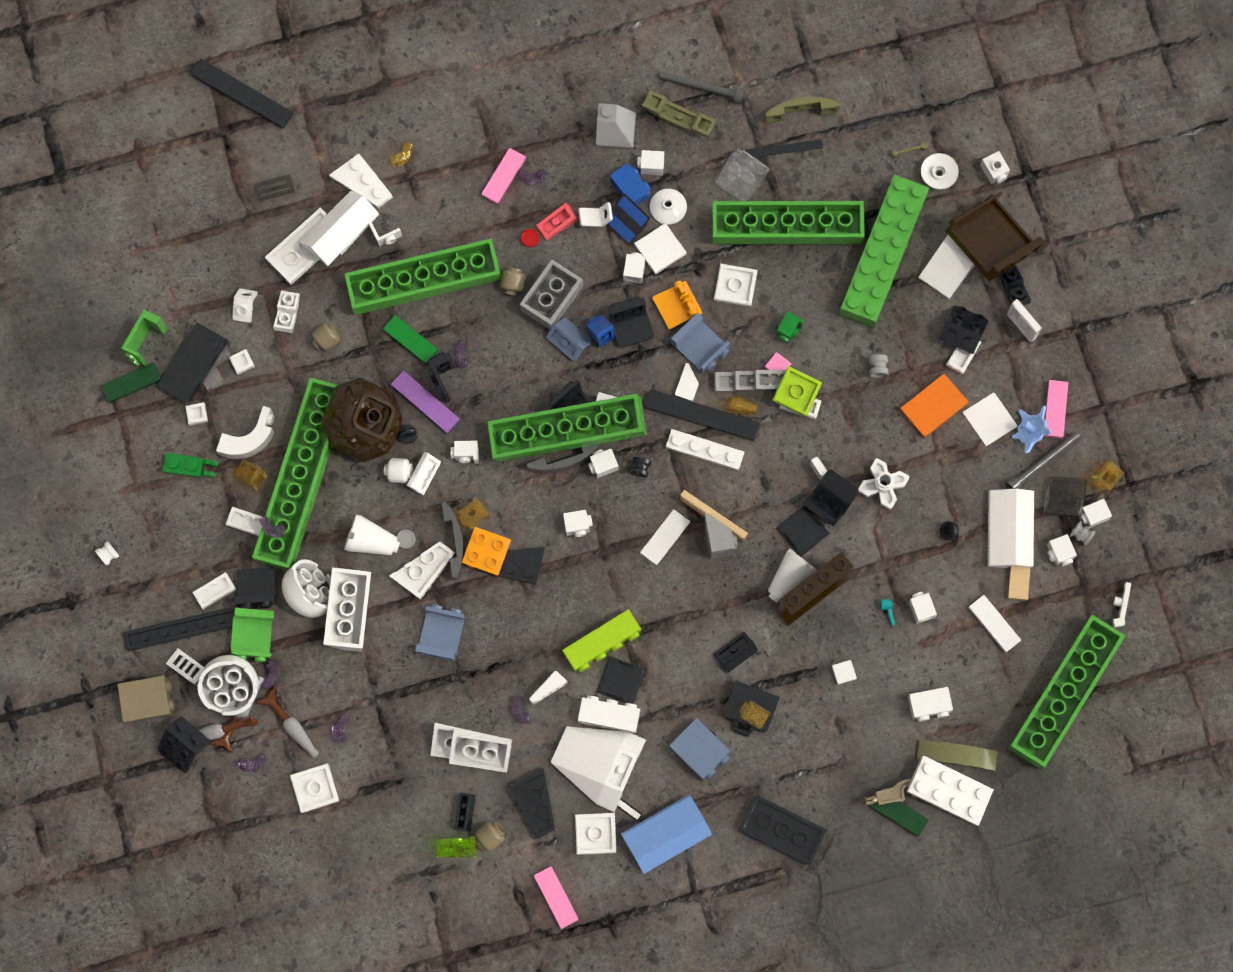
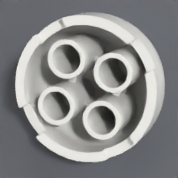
[282,559,331,618]
[198,655,258,715]

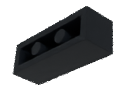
[454,793,476,832]

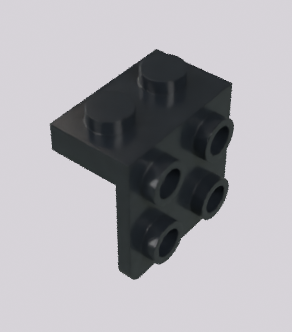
[608,297,654,348]
[939,306,988,354]
[427,352,455,403]
[549,380,593,410]
[803,469,859,527]
[235,567,277,609]
[157,716,210,773]

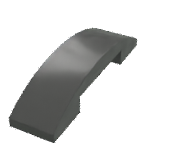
[526,444,601,474]
[442,502,464,581]

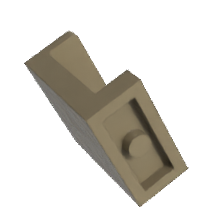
[118,676,175,725]

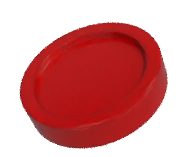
[521,229,540,248]

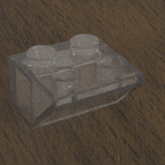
[715,148,770,201]

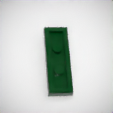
[102,362,161,403]
[868,788,929,837]

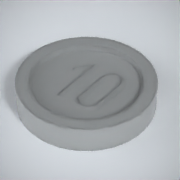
[397,530,416,549]

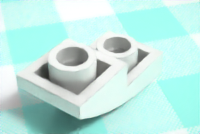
[273,291,300,333]

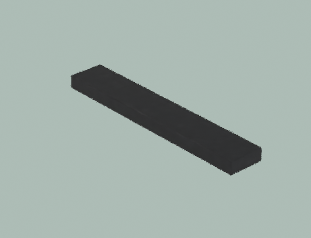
[190,58,293,129]
[645,389,760,441]
[124,606,238,652]

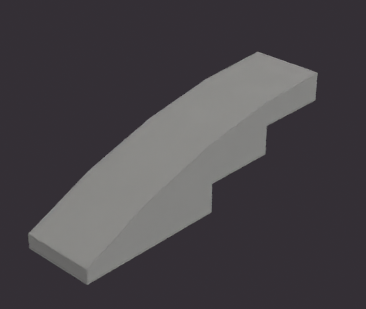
[714,370,785,392]

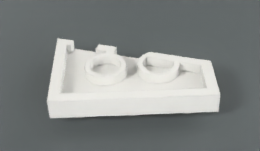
[329,154,393,208]
[389,542,455,600]

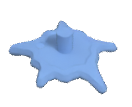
[1012,406,1051,453]

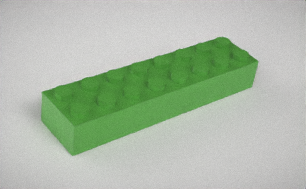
[839,174,929,328]
[712,201,864,244]
[344,239,501,315]
[488,394,647,462]
[1008,615,1126,770]

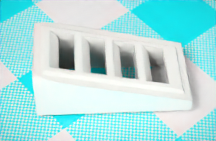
[166,648,204,686]
[529,671,567,704]

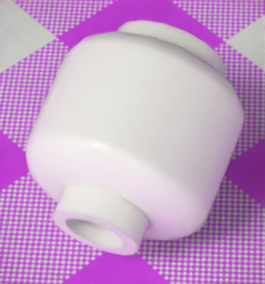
[384,458,413,483]

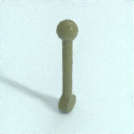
[890,142,928,157]

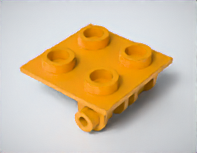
[652,281,703,330]
[462,527,511,576]

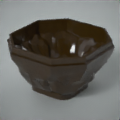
[321,378,403,463]

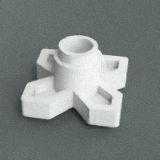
[858,458,909,510]

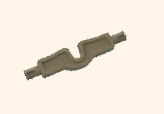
[863,779,917,806]

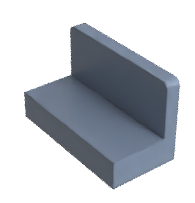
[546,318,593,361]

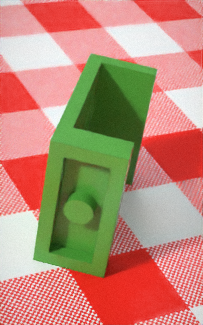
[121,309,167,366]
[230,608,274,662]

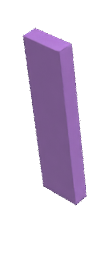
[391,371,460,434]

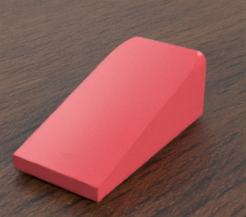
[536,203,579,240]

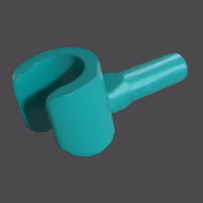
[881,599,896,626]

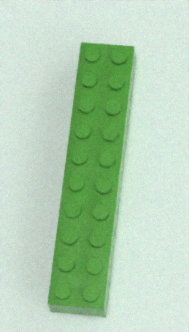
[252,377,338,571]

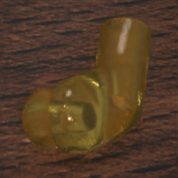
[391,143,413,166]

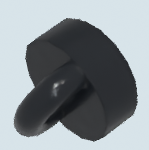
[398,424,417,444]
[940,521,959,541]

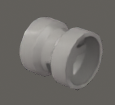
[869,355,889,378]

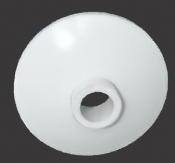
[921,153,959,190]
[650,189,687,225]

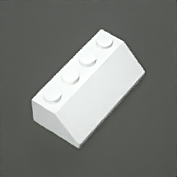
[323,568,371,652]

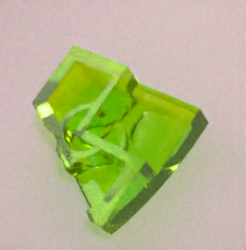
[436,837,477,858]

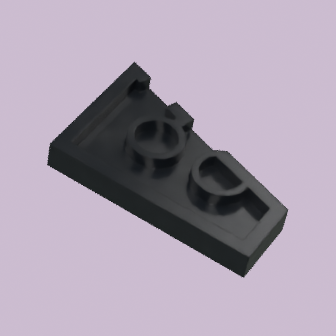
[480,547,545,585]
[509,768,555,839]

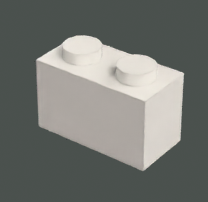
[908,687,953,722]

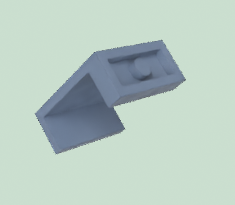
[671,313,730,374]
[415,604,465,662]
[669,718,730,781]

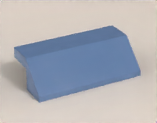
[621,794,712,874]

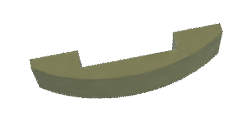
[642,90,717,137]
[765,97,840,123]
[917,740,997,771]

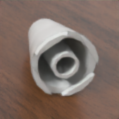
[344,514,400,555]
[768,548,817,603]

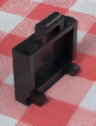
[723,680,780,737]

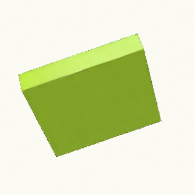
[772,366,822,417]

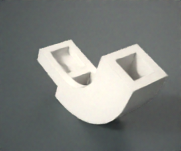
[216,406,274,459]

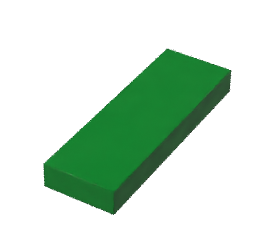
[383,315,438,365]

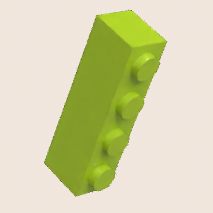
[562,609,641,672]

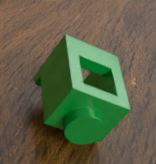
[776,311,804,344]

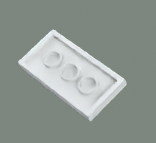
[265,208,327,285]
[906,756,994,826]

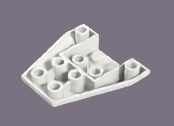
[551,726,646,812]

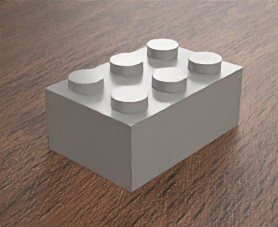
[520,259,584,330]

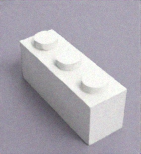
[578,695,640,734]

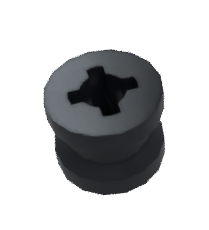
[629,457,652,478]

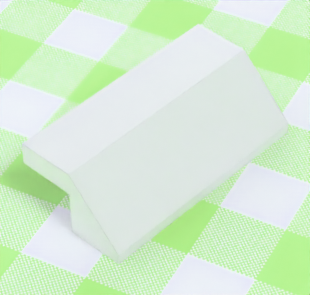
[988,489,1034,568]

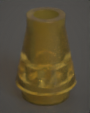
[728,395,757,415]

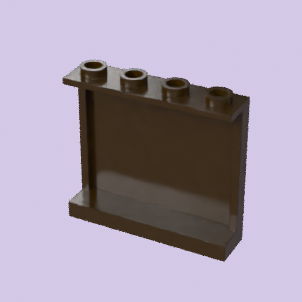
[945,192,1045,282]
[776,551,854,626]

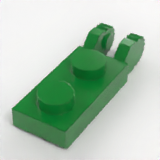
[163,453,218,478]

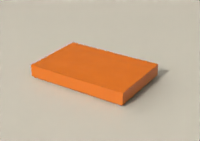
[900,374,969,438]

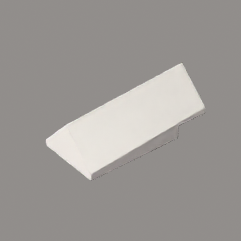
[300,191,379,266]
[430,723,512,773]

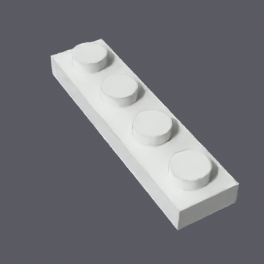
[666,429,744,471]

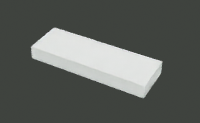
[968,595,1021,653]

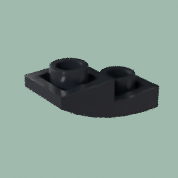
[1000,266,1031,306]

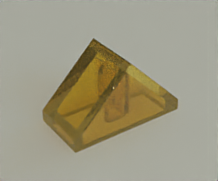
[233,459,267,491]

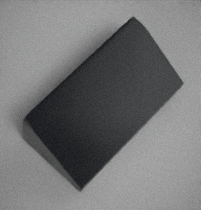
[713,632,758,673]

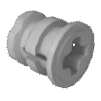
[1069,520,1096,546]

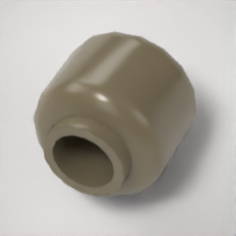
[500,267,526,296]
[312,323,341,351]
[476,821,505,851]

